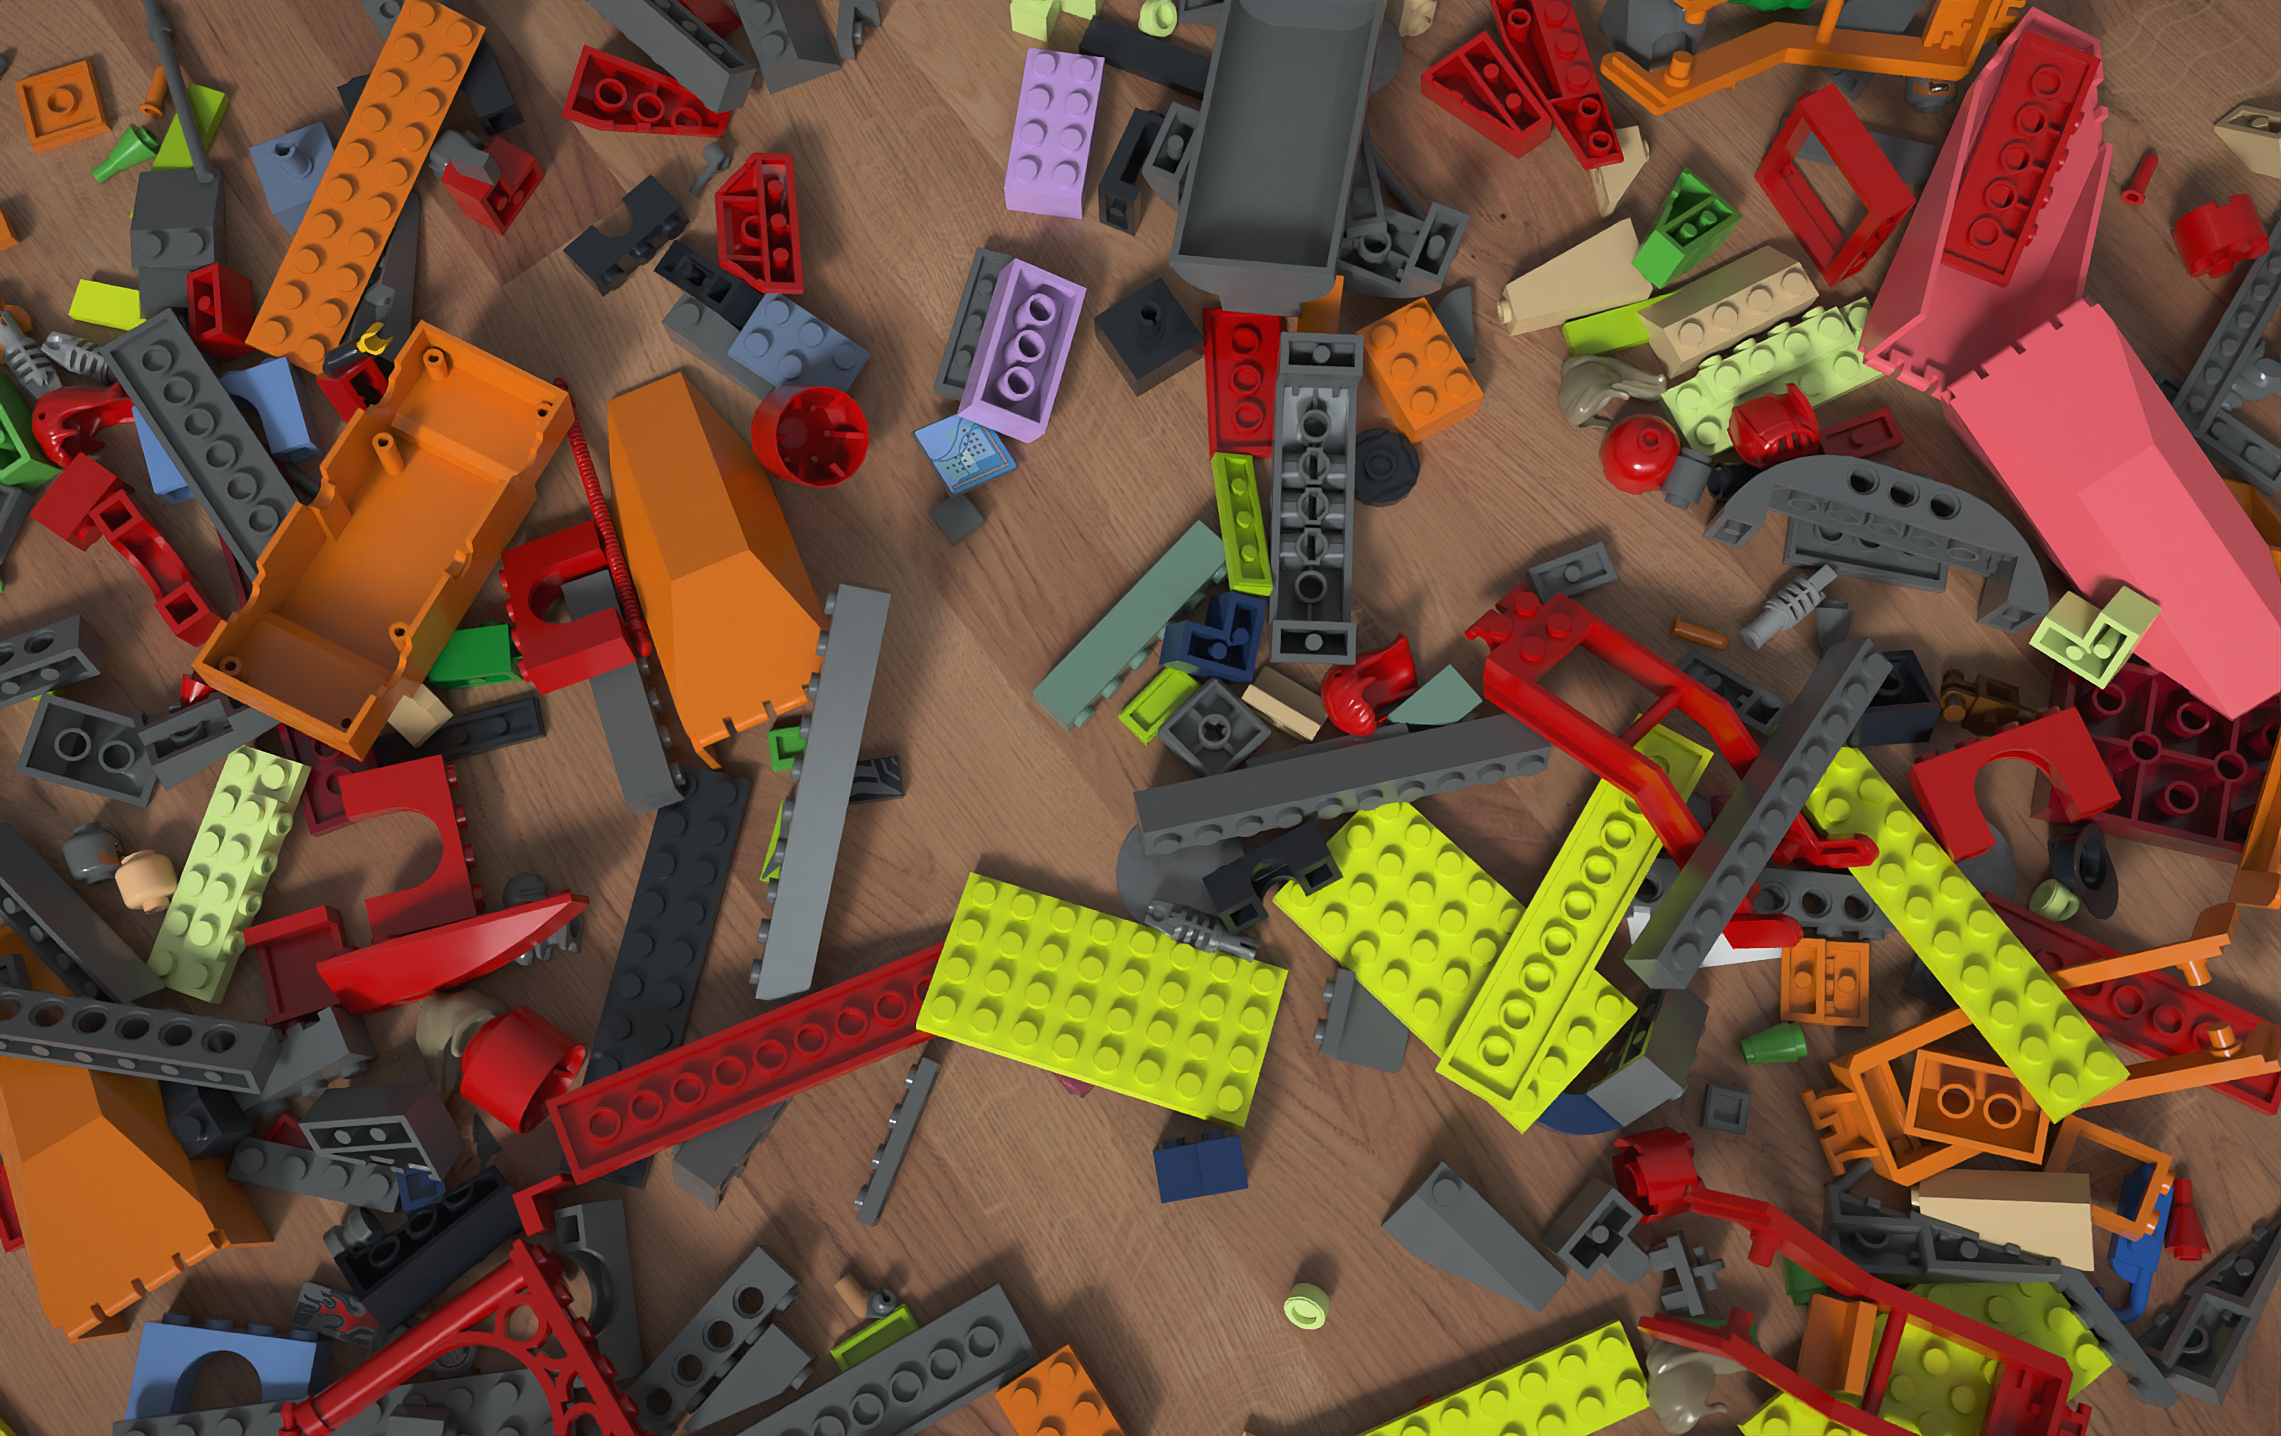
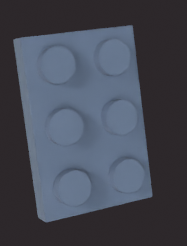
[727,293,871,392]

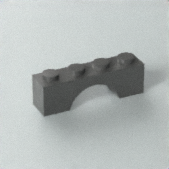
[553,1199,644,1388]

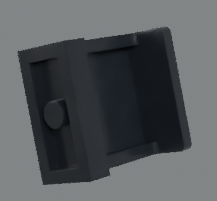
[1098,107,1165,236]

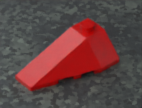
[561,44,731,138]

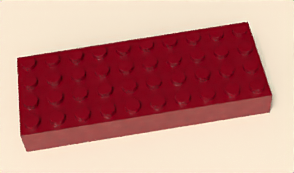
[2030,661,2281,865]

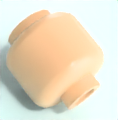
[115,850,179,915]

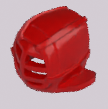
[1727,382,1820,471]

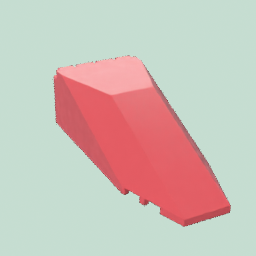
[1857,6,2113,400]
[1940,296,2281,721]

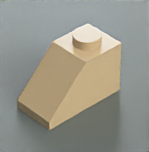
[2214,105,2281,179]
[1589,126,1649,221]

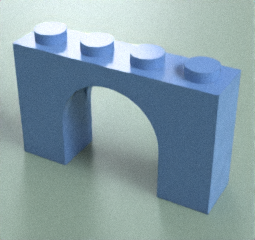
[131,357,325,505]
[124,1312,333,1420]

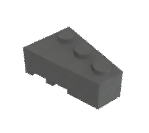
[1586,987,1710,1127]
[298,1080,467,1181]

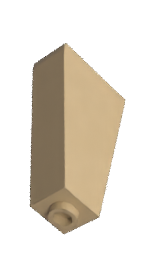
[1497,218,1653,336]
[1911,1169,2094,1271]

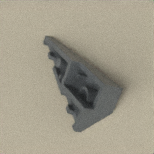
[340,192,421,383]
[131,691,281,791]
[1821,1185,2063,1284]
[2133,1214,2281,1407]

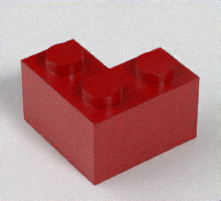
[440,136,546,236]

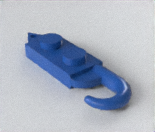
[2095,1162,2174,1324]

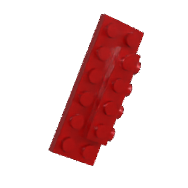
[1940,30,2101,288]

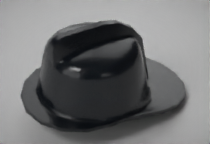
[2047,823,2119,920]

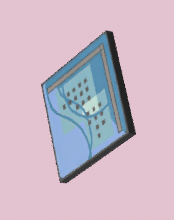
[911,412,1019,499]

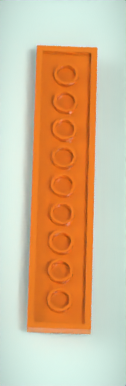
[245,0,486,376]

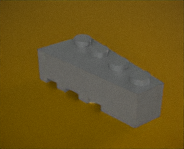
[230,1006,379,1120]

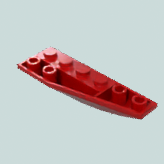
[1489,0,1624,170]
[316,889,590,1016]

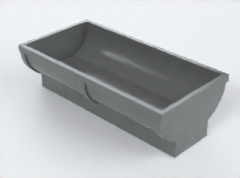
[1169,0,1387,318]

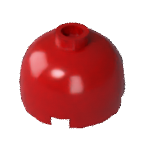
[1599,413,1682,495]

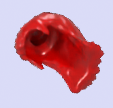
[32,381,135,468]
[1320,632,1419,736]

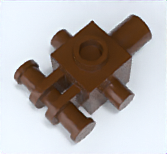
[1940,669,2040,737]

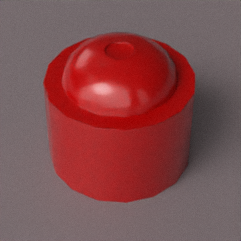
[750,384,869,488]
[460,1006,586,1135]

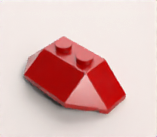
[714,152,804,294]

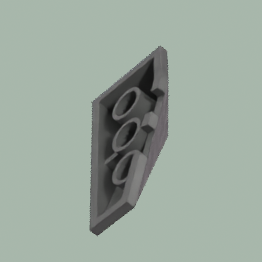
[1381,1161,1567,1313]

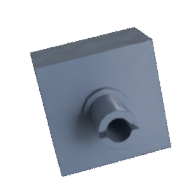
[249,121,339,235]

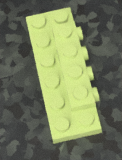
[1658,297,1895,458]
[146,745,312,1004]

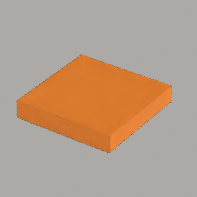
[14,59,112,154]

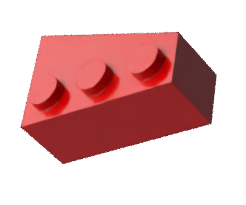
[1421,31,1552,159]

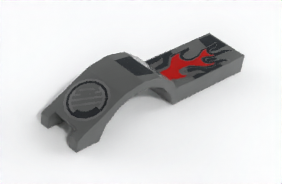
[289,1280,481,1376]

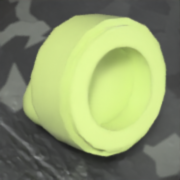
[1138,0,1177,37]
[2029,879,2080,922]
[1284,1283,1331,1329]

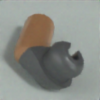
[833,1273,897,1318]

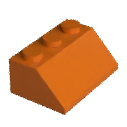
[1903,1044,2050,1164]

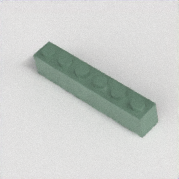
[1032,520,1228,733]

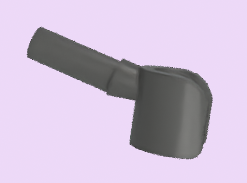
[689,142,730,196]

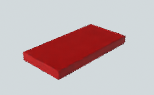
[1202,307,1282,461]

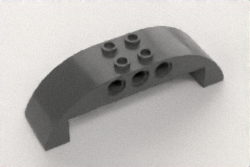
[1142,102,1470,298]
[1267,332,1364,665]
[1702,455,2050,634]

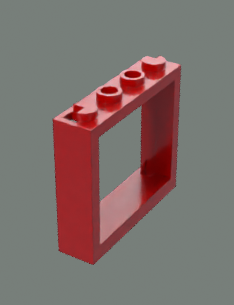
[1754,82,1917,288]

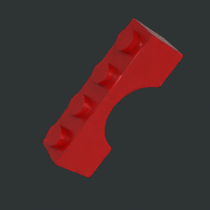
[88,489,228,648]

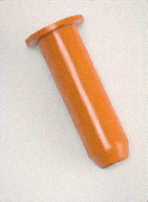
[139,64,168,119]
[1668,615,1729,649]

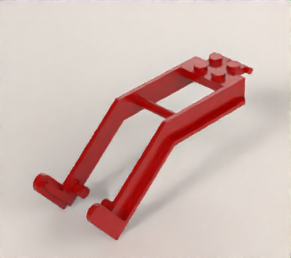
[1464,582,1880,949]
[1637,1185,2092,1436]

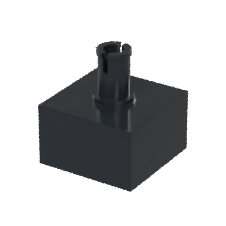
[1094,277,1204,397]

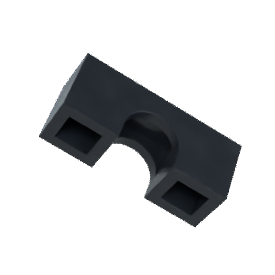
[563,174,690,297]
[1202,819,1343,936]

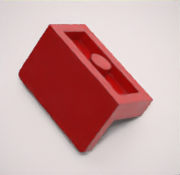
[512,1173,577,1236]

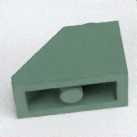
[1384,664,1483,732]

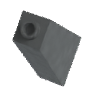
[1817,0,1925,102]

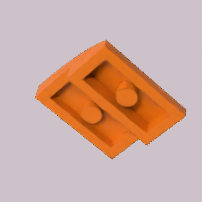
[1780,938,1869,1029]

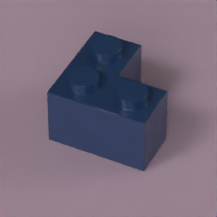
[1158,591,1267,685]
[1153,1129,1249,1203]

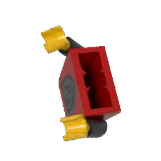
[315,322,393,424]

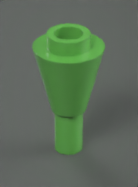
[91,123,160,184]

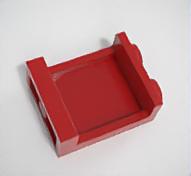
[243,905,349,1034]

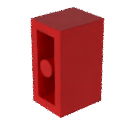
[186,262,257,362]
[28,451,135,552]

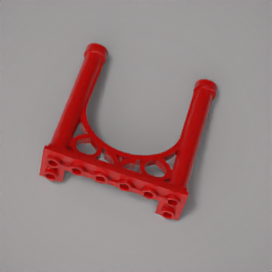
[293,1238,664,1436]

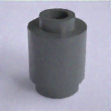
[1660,447,1712,510]

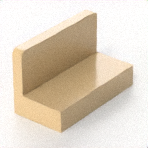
[1241,666,1328,744]
[388,683,453,748]

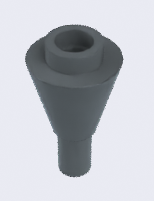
[1814,601,1856,660]

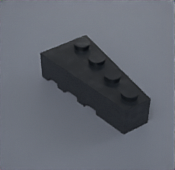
[333,1164,523,1334]

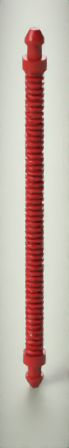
[553,377,652,657]

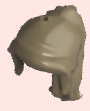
[1558,353,1667,431]
[416,988,508,1104]
[1646,1339,1764,1435]

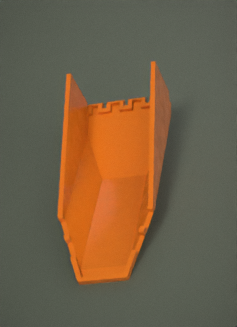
[607,371,830,772]
[0,925,273,1344]

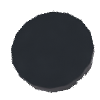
[1354,428,1420,508]

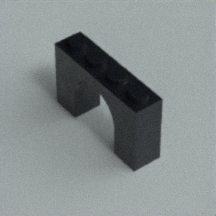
[337,34,525,137]

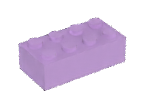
[1004,48,1105,220]
[957,258,1087,444]

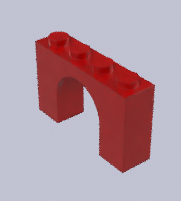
[499,520,637,695]
[1906,706,2122,864]
[338,754,486,938]

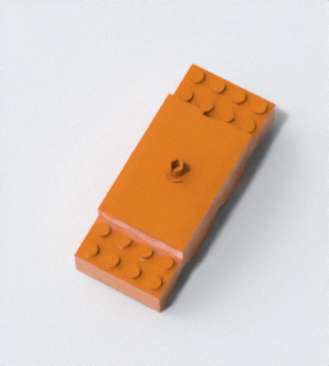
[191,320,575,761]

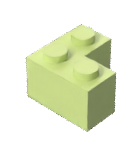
[1010,0,1105,42]
[2029,586,2162,689]

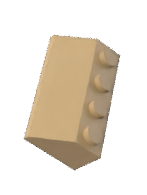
[1636,245,1819,379]

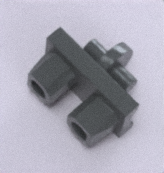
[1647,1230,1726,1316]

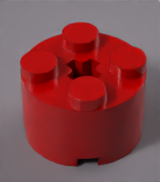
[2170,194,2271,279]
[1612,1126,1706,1224]

